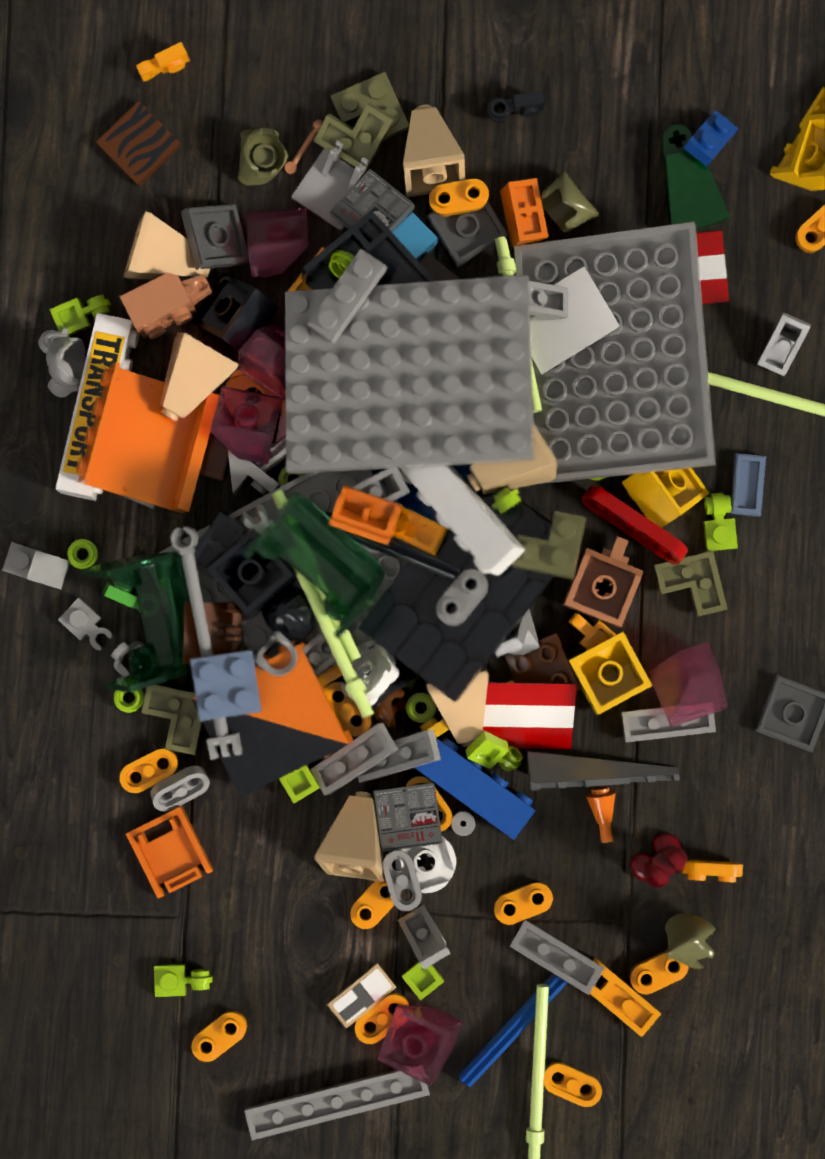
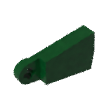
[661,124,730,231]

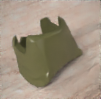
[237,128,288,186]
[541,171,600,232]
[665,912,716,969]

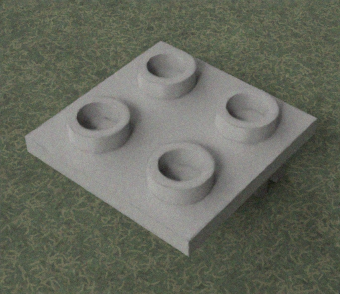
[291,140,369,231]

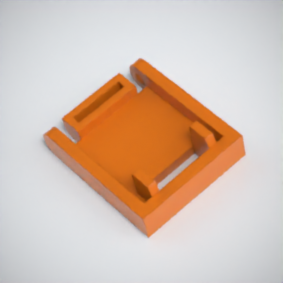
[126,805,213,899]

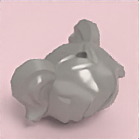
[38,327,86,397]

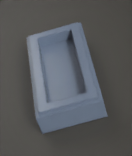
[729,453,766,517]

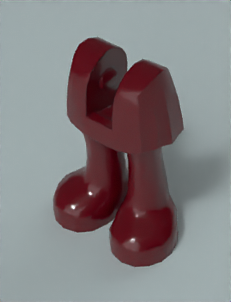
[630,832,688,888]

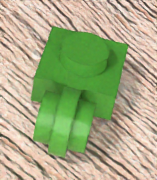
[102,580,161,617]

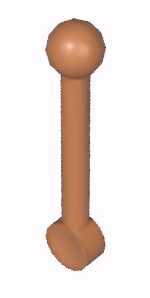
[284,120,323,174]

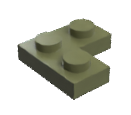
[331,72,409,140]
[314,103,395,172]
[512,511,586,579]
[653,551,728,617]
[141,683,203,755]

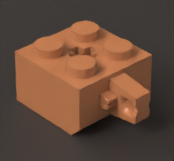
[120,273,212,339]
[562,536,643,628]

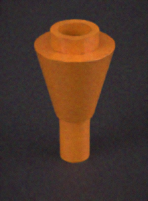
[586,785,616,843]

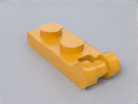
[590,957,661,1037]

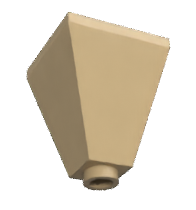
[403,105,465,197]
[123,211,210,280]
[160,333,239,422]
[466,424,557,495]
[426,666,488,747]
[315,792,386,882]

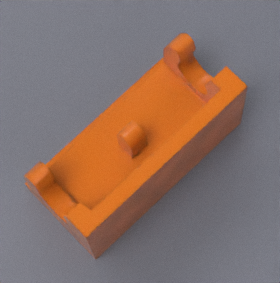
[500,178,548,249]
[329,485,403,545]

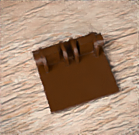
[183,602,242,664]
[504,633,581,691]

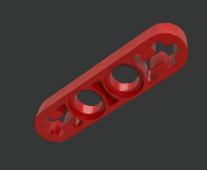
[582,485,688,565]

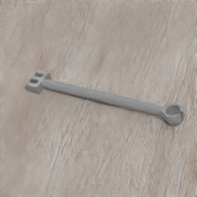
[171,526,242,760]

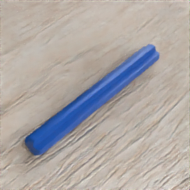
[459,973,568,1087]

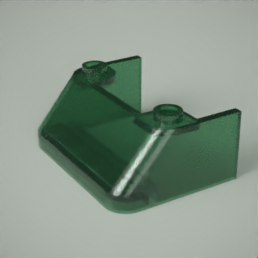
[243,492,385,639]
[82,552,192,693]

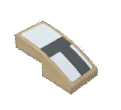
[326,963,396,1028]

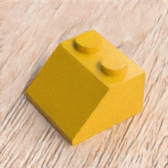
[621,468,710,528]
[569,632,652,715]

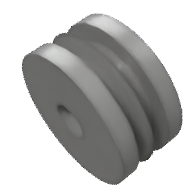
[451,811,476,836]

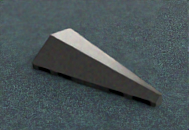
[526,751,680,791]

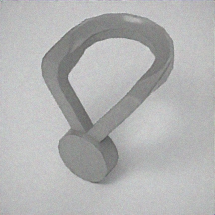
[254,631,298,676]
[111,641,158,684]

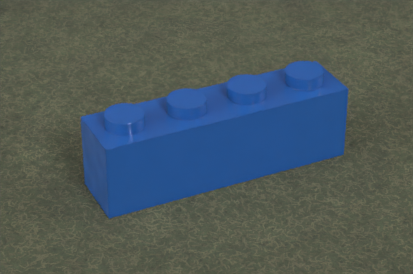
[415,737,536,840]

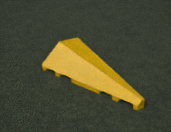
[770,87,825,191]

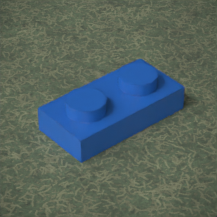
[684,110,739,167]

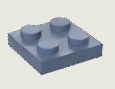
[190,650,262,721]

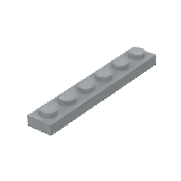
[244,1063,430,1140]

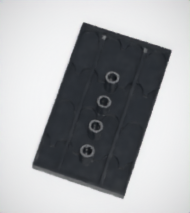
[358,484,554,702]

